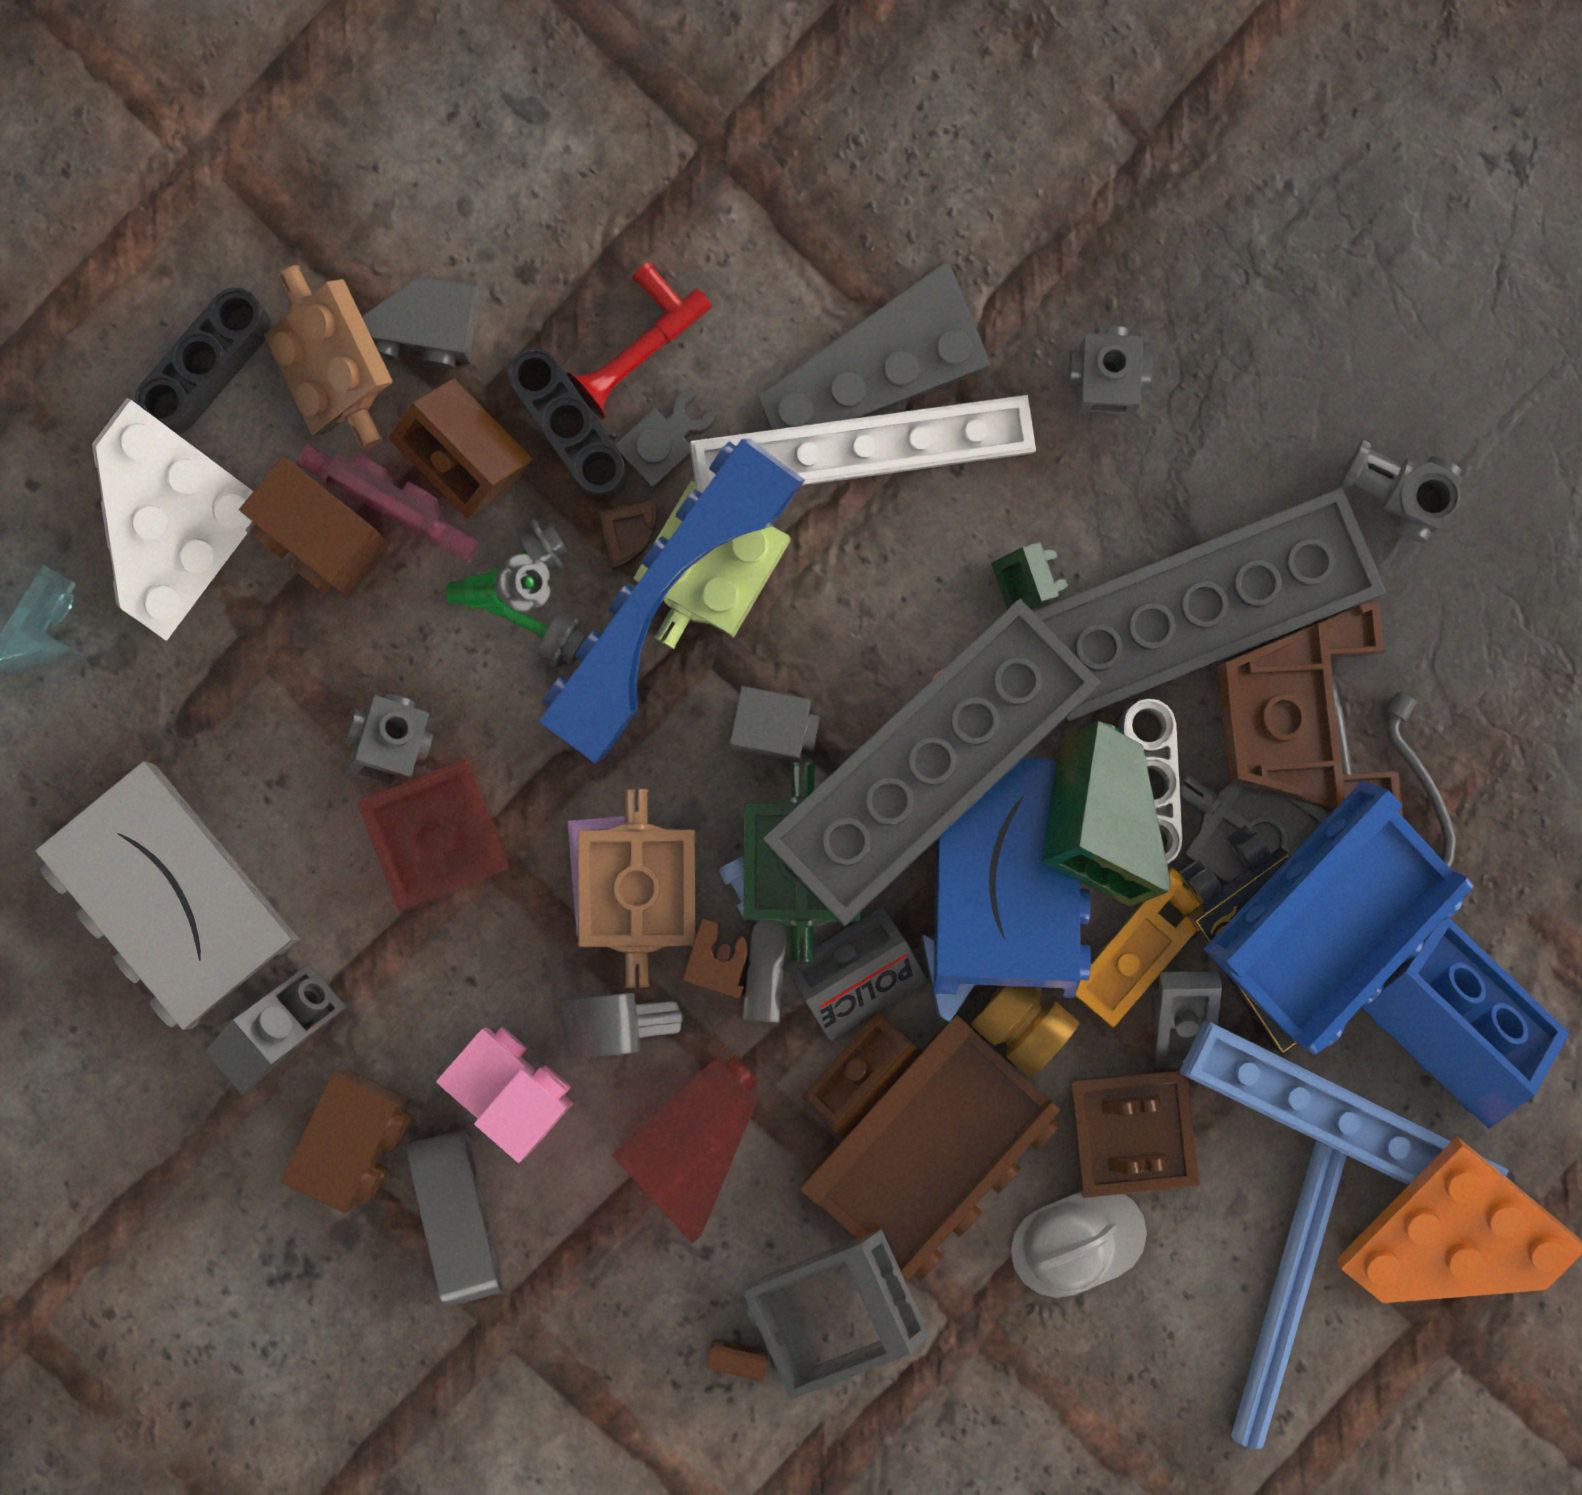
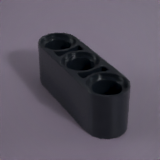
[134,287,271,435]
[508,348,627,501]

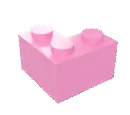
[436,1027,574,1163]

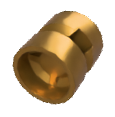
[969,986,1080,1078]

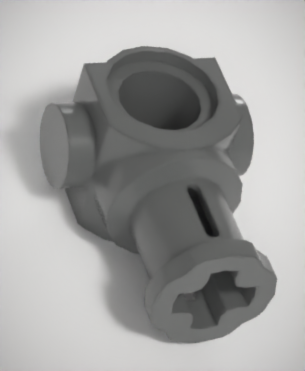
[1339,439,1463,543]

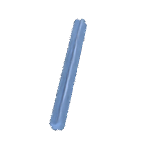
[1231,1141,1347,1449]

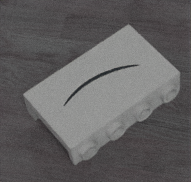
[35,761,300,1030]

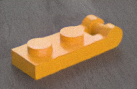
[1075,867,1200,1028]

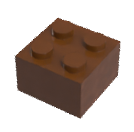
[239,456,390,597]
[280,1069,414,1213]

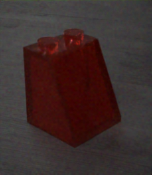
[612,1053,758,1244]

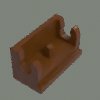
[683,918,748,998]

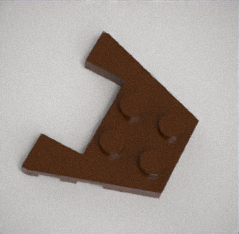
[1217,601,1403,817]

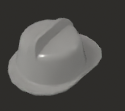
[1011,1191,1147,1298]

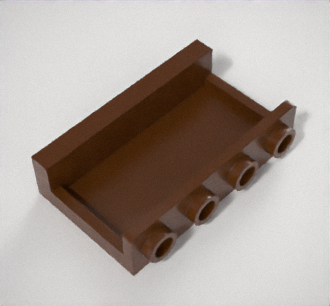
[800,1014,1061,1282]

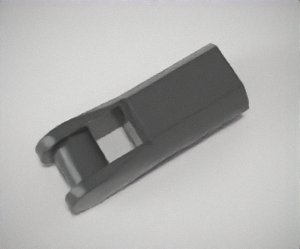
[741,920,786,1023]

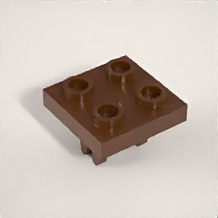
[1069,1069,1199,1198]

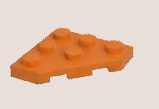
[1337,1136,1582,1303]

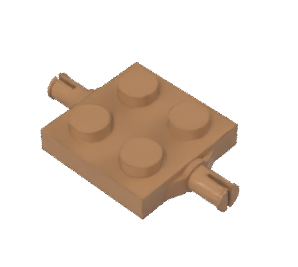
[264,265,393,451]
[578,789,695,988]

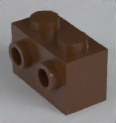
[389,378,533,520]

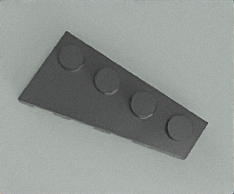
[759,260,991,430]

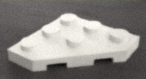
[92,398,253,641]

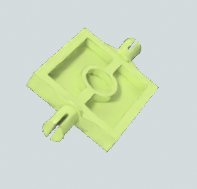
[633,481,791,649]

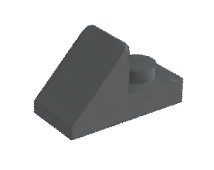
[1152,971,1222,1069]

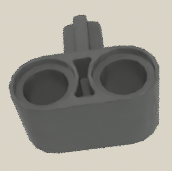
[560,993,683,1058]

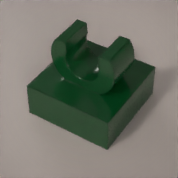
[991,542,1068,610]

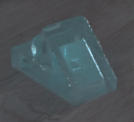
[0,565,84,675]

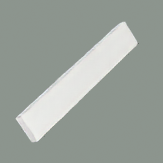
[689,395,1036,493]

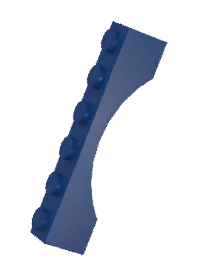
[539,439,805,763]

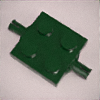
[743,762,860,962]

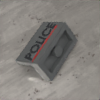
[784,906,929,1042]

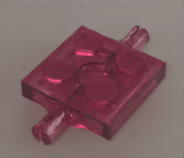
[297,444,479,562]

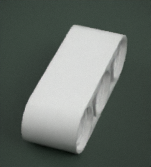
[1118,699,1182,864]

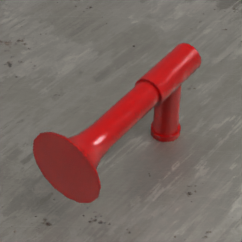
[566,262,712,419]

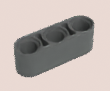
[407,1128,503,1307]

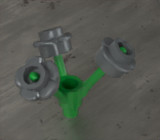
[446,520,588,669]

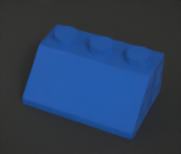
[1362,918,1570,1129]

